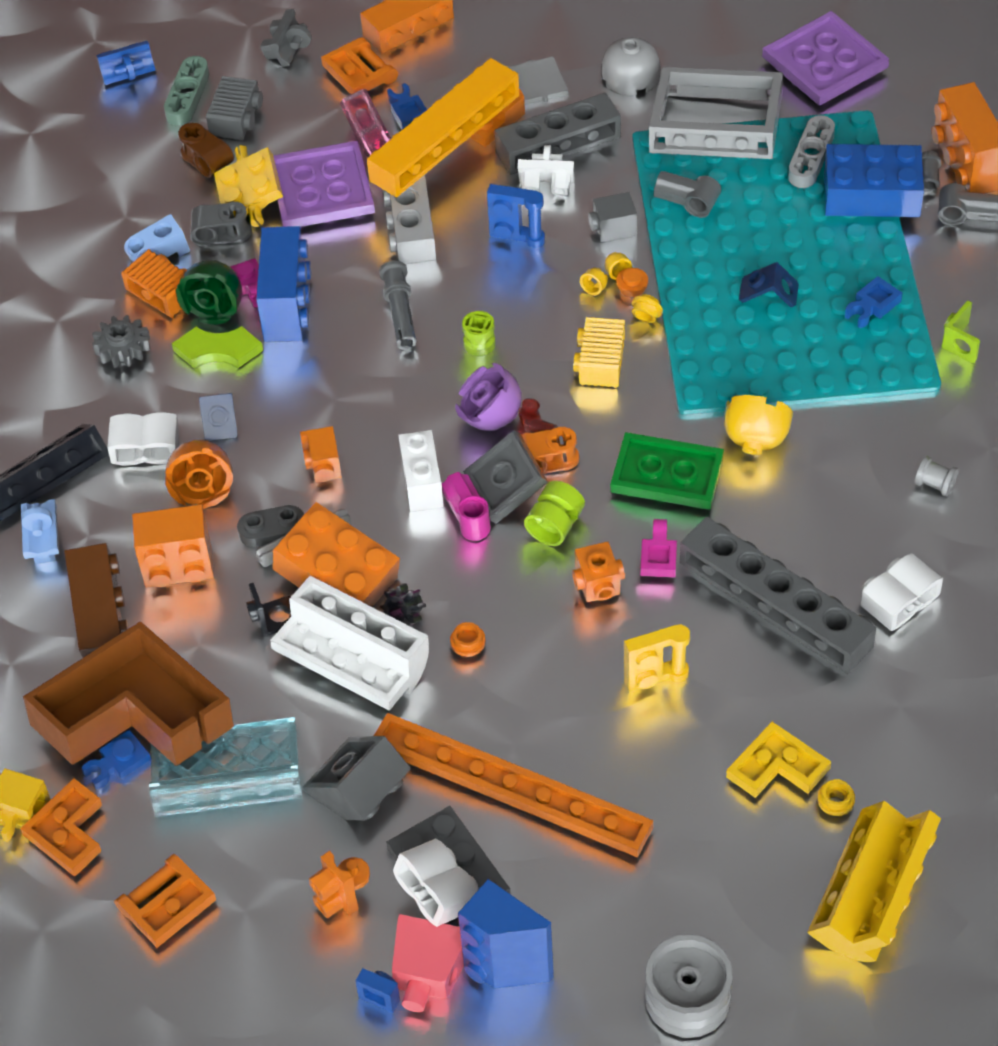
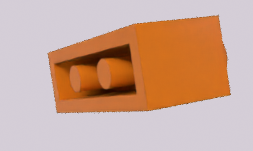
[360,0,454,54]

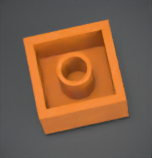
[132,504,214,588]

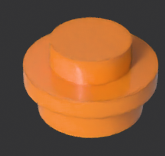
[616,268,648,297]
[450,622,486,657]

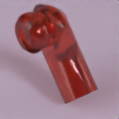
[518,398,558,433]

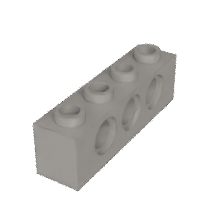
[383,175,436,264]

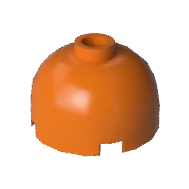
[165,440,233,509]

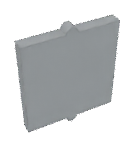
[508,56,569,105]

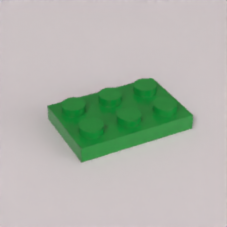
[610,432,724,510]

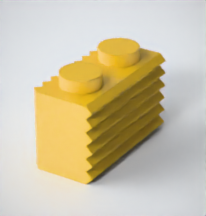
[573,317,625,388]

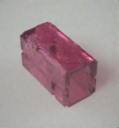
[340,89,391,158]

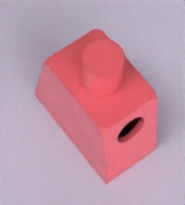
[392,914,464,1012]

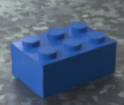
[824,144,924,217]
[256,226,312,342]

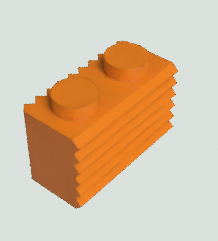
[121,249,187,318]

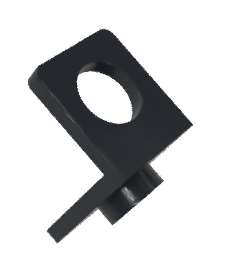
[246,583,291,637]

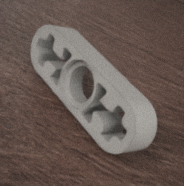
[788,116,835,188]

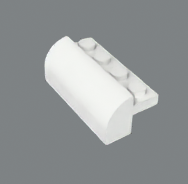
[270,576,429,711]

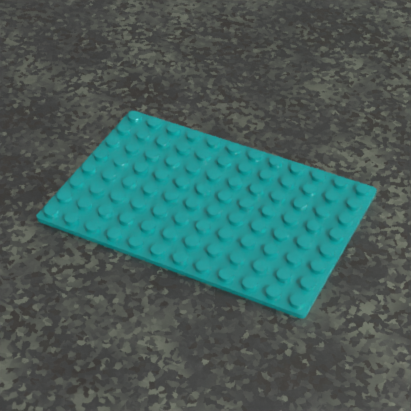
[632,110,941,415]

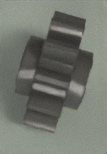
[92,315,150,368]

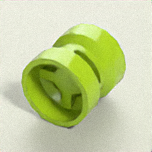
[462,311,496,356]

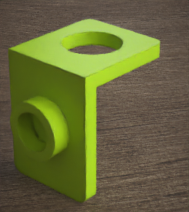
[942,300,980,363]

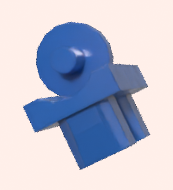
[96,41,156,85]

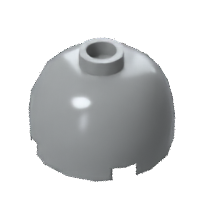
[601,37,661,96]

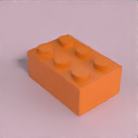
[931,82,998,194]
[273,502,400,607]

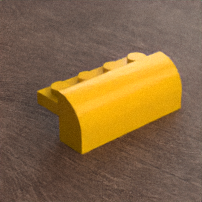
[807,801,941,962]

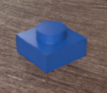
[355,968,400,1013]

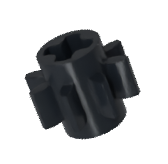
[380,583,426,626]

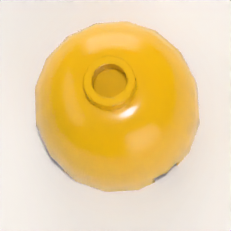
[724,395,793,455]

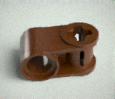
[178,122,234,178]

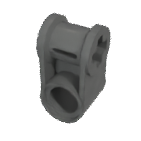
[190,202,252,247]

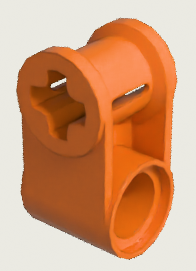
[521,427,580,474]

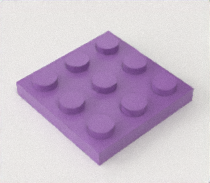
[762,11,889,106]
[274,140,375,227]

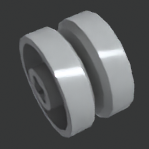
[645,934,733,1038]

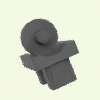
[260,9,312,67]

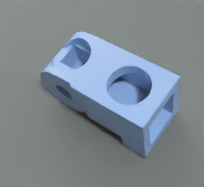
[124,214,190,263]

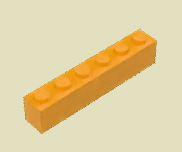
[367,58,519,198]

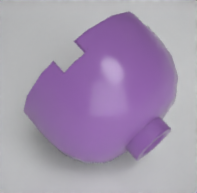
[455,363,522,431]

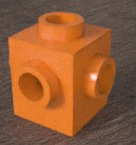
[572,541,625,602]

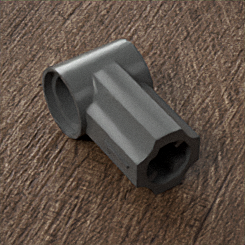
[654,171,721,218]
[938,183,998,226]

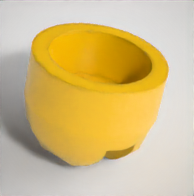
[604,252,632,280]
[580,267,608,296]

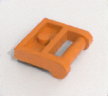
[321,37,398,98]
[114,854,216,948]

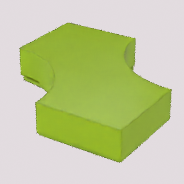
[172,326,263,368]

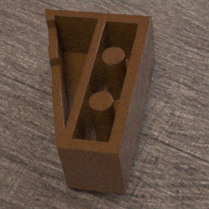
[64,543,129,658]

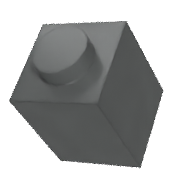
[588,192,637,243]

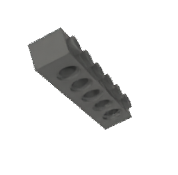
[680,516,877,674]

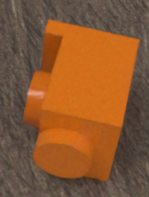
[300,426,342,482]

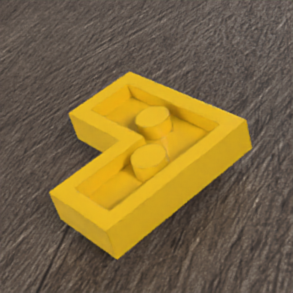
[726,721,831,798]

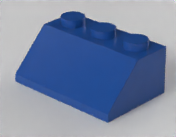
[458,879,554,989]

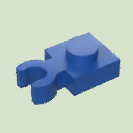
[387,83,427,130]
[845,276,903,328]
[81,730,151,790]

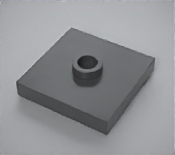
[463,430,548,524]

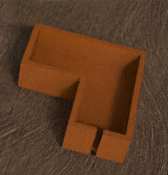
[23,621,234,766]

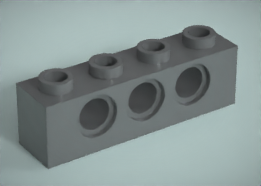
[495,93,621,175]

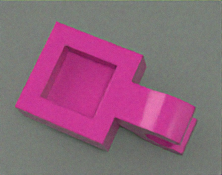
[230,258,259,308]
[641,519,677,577]

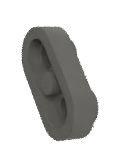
[237,505,304,547]

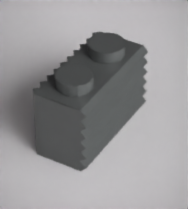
[206,76,263,141]

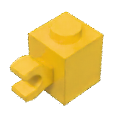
[0,768,51,842]

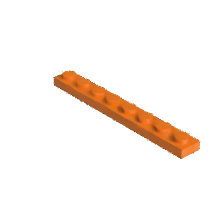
[373,713,653,858]

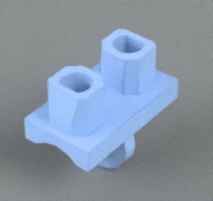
[21,499,59,564]

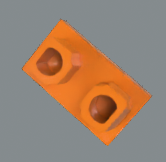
[309,850,370,919]

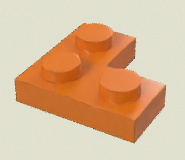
[20,778,102,877]

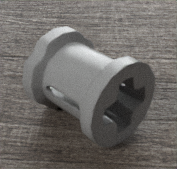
[914,456,959,497]

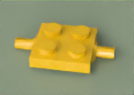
[214,145,283,227]

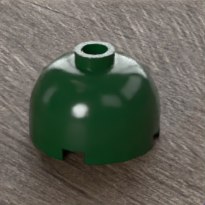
[176,260,243,325]

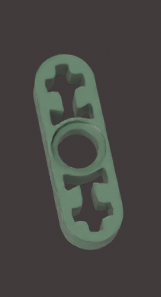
[164,56,209,126]

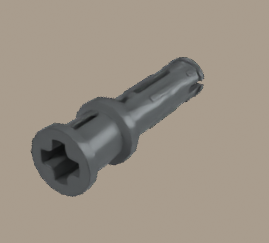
[379,260,417,350]

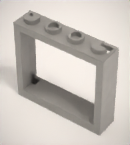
[649,67,783,159]

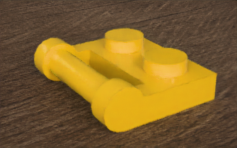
[624,624,690,692]

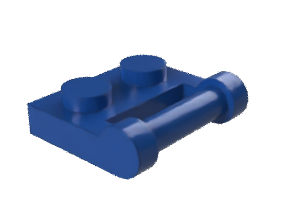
[487,184,545,248]

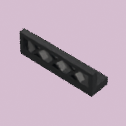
[0,424,109,522]

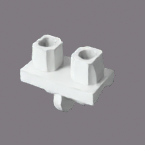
[518,145,575,195]

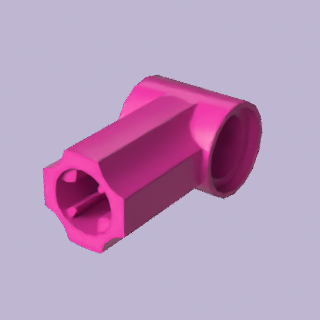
[441,472,491,541]

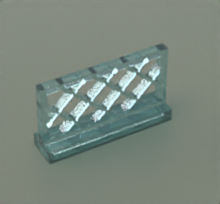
[149,717,303,817]

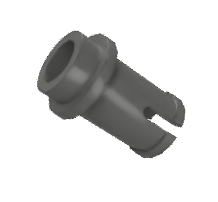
[922,151,942,192]

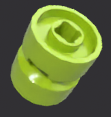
[524,481,585,546]

